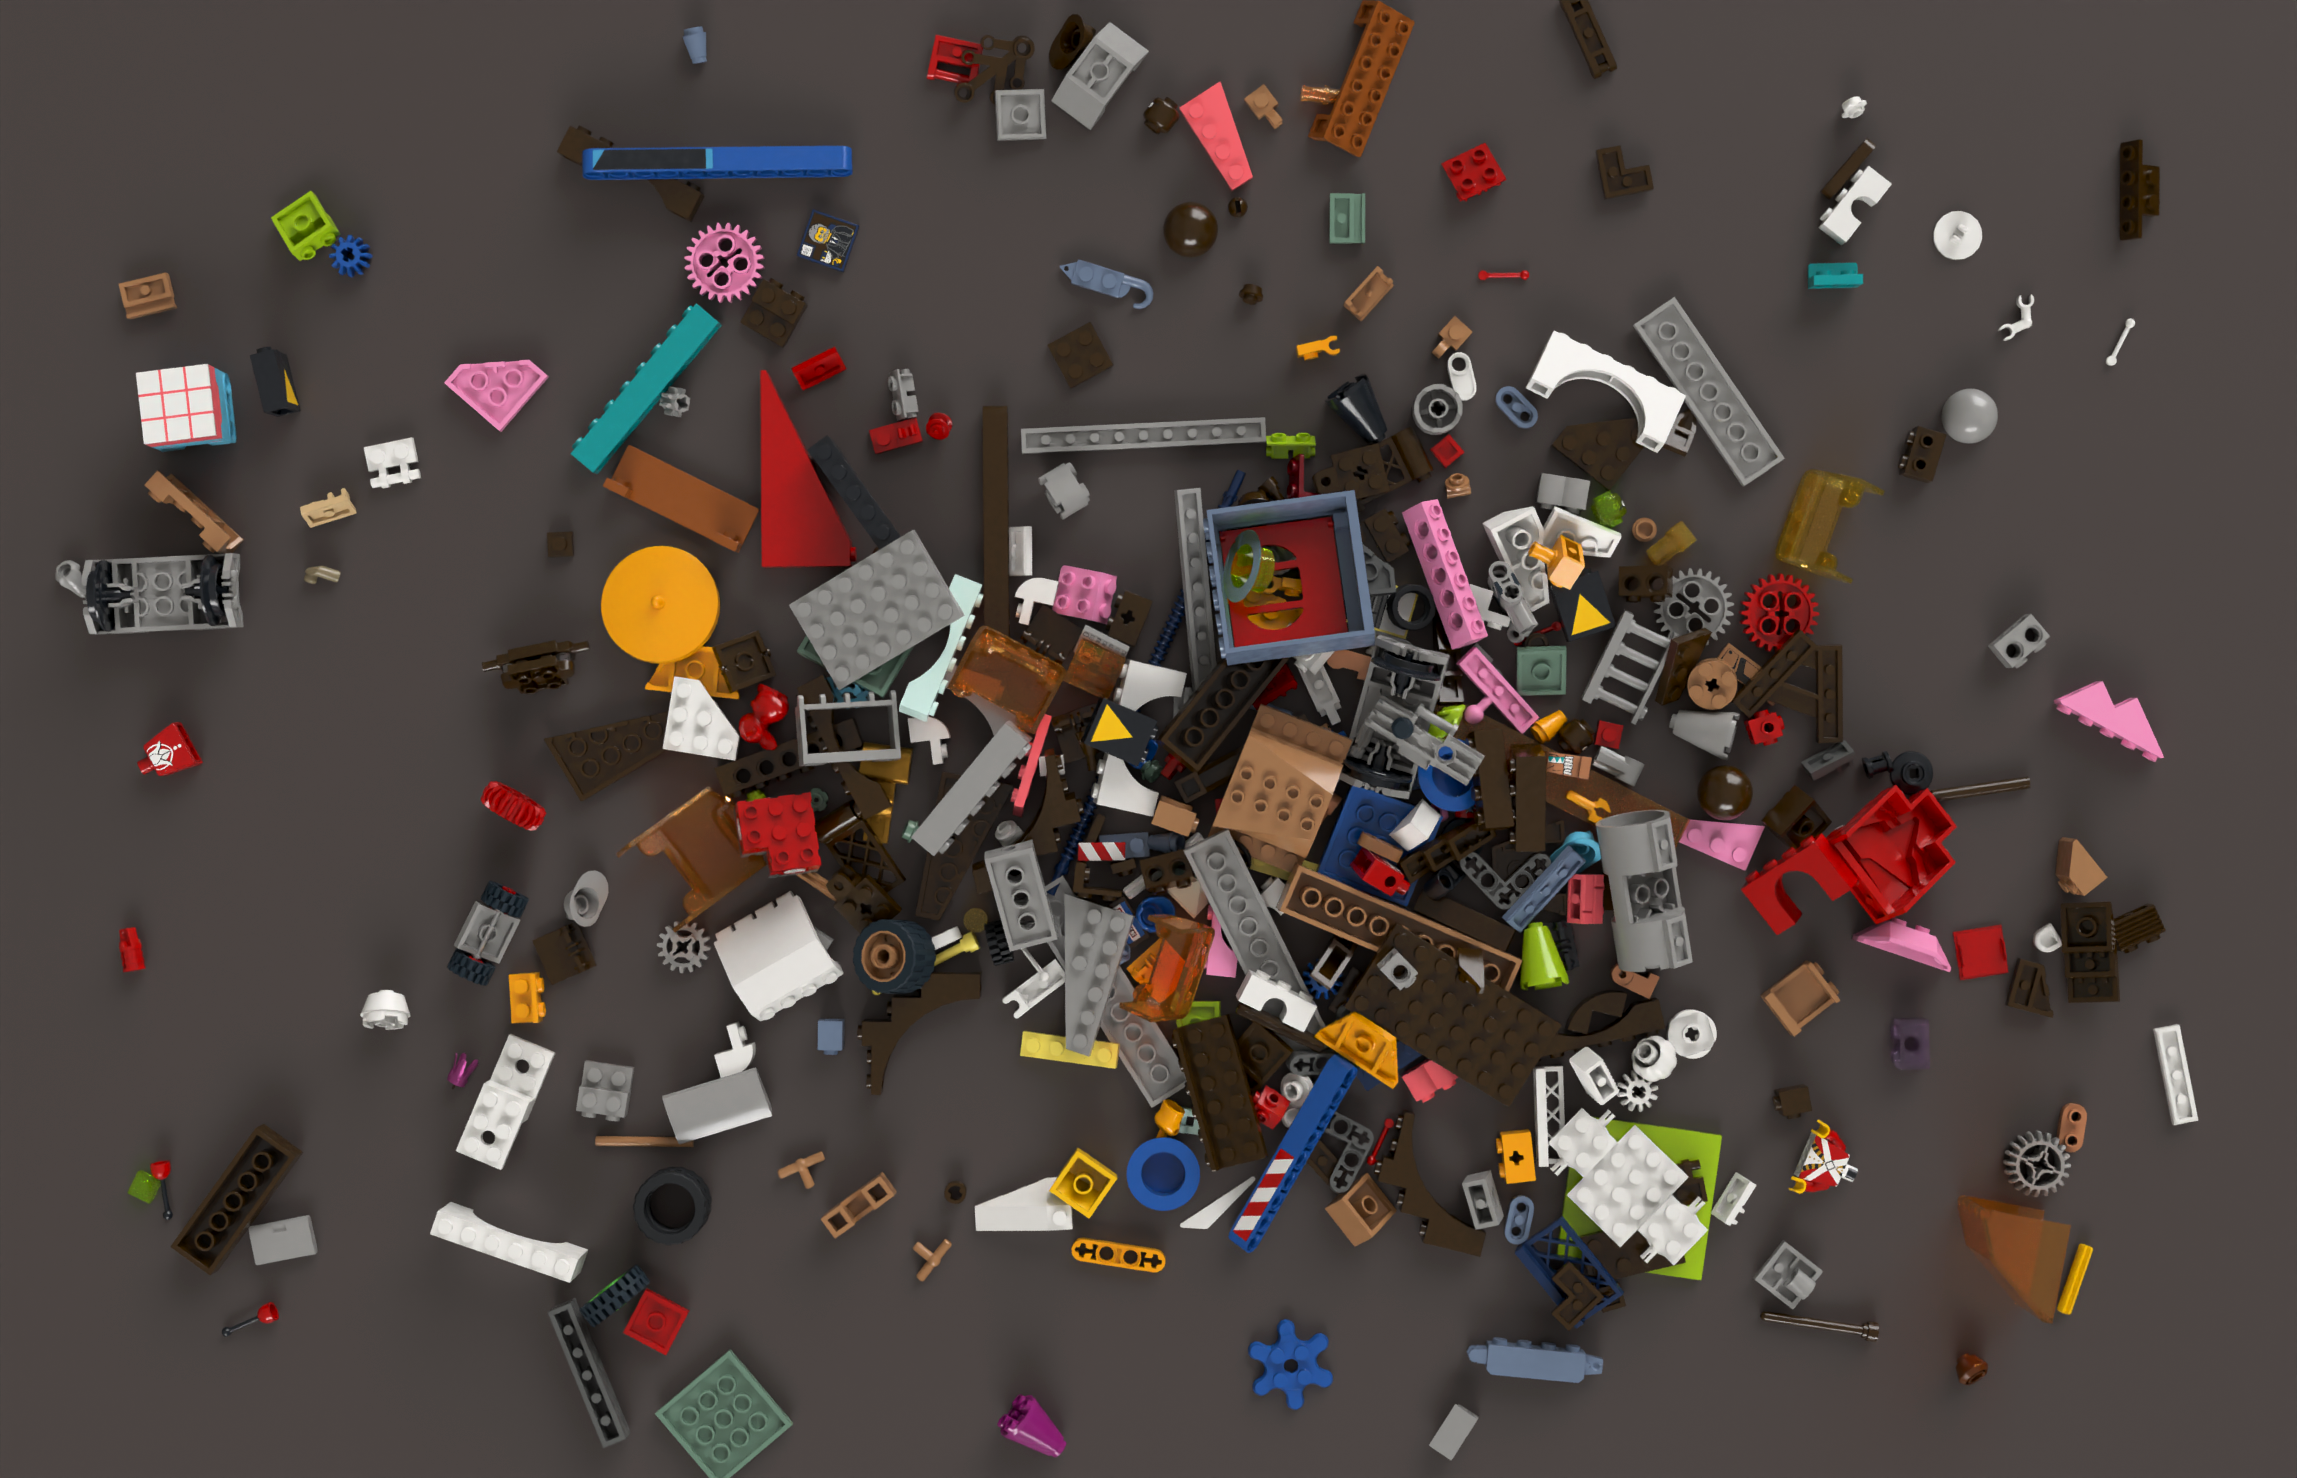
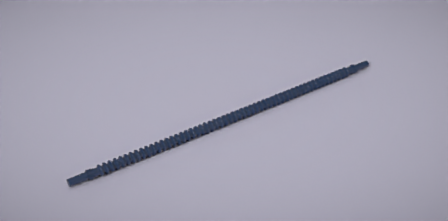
[1047,470,1246,896]

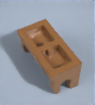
[1343,266,1394,321]

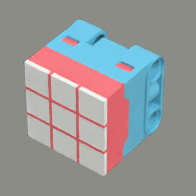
[136,364,237,452]

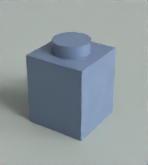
[817,1019,845,1055]

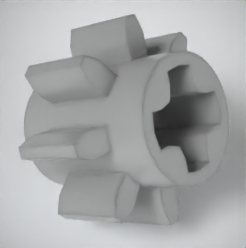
[659,386,691,417]

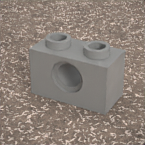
[1462,1170,1504,1230]

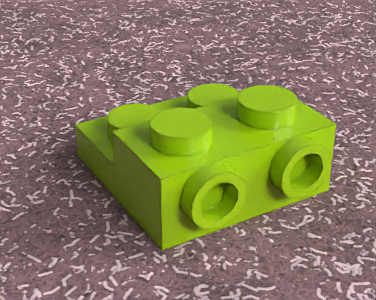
[271,191,340,261]

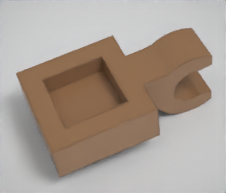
[1244,84,1283,129]
[1432,316,1473,359]

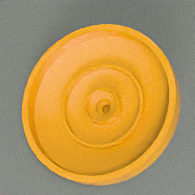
[601,546,720,664]

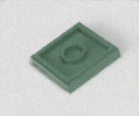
[1516,646,1567,696]

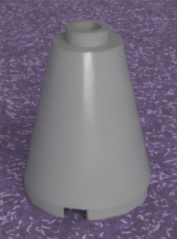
[1669,710,1740,761]

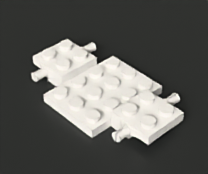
[1548,1108,1708,1265]

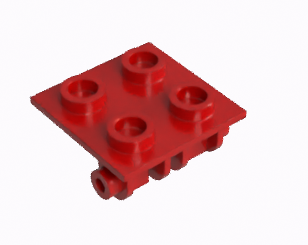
[1441,143,1507,202]

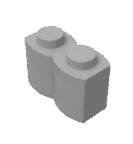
[1536,473,1590,514]

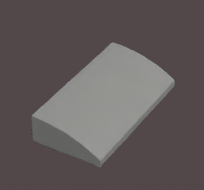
[662,1067,772,1144]

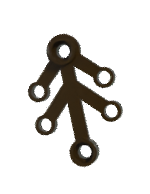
[954,35,1035,104]

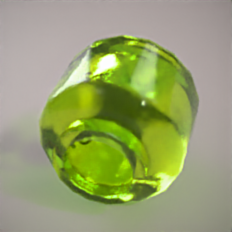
[1591,490,1627,528]

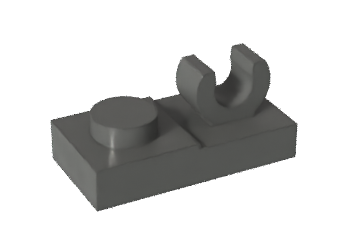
[1801,740,1857,781]

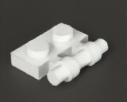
[364,437,421,488]

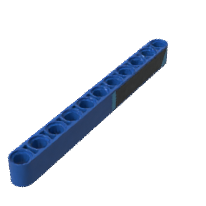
[582,146,853,180]

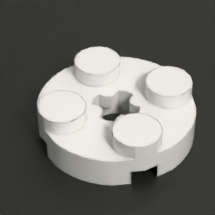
[1666,1009,1717,1059]

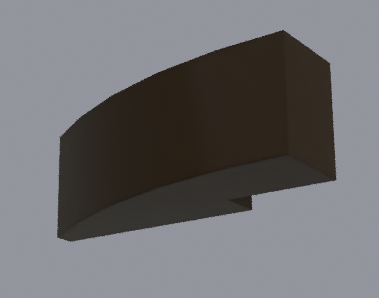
[1309,934,1359,990]

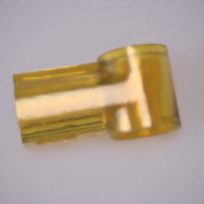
[1645,520,1697,565]

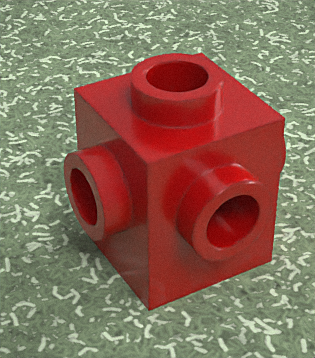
[1743,709,1785,746]
[1252,1085,1291,1130]

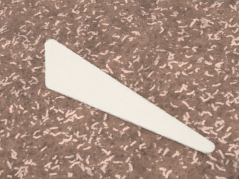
[1180,1177,1255,1229]

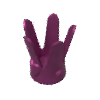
[447,1053,479,1089]

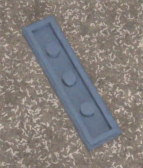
[1502,845,1586,933]

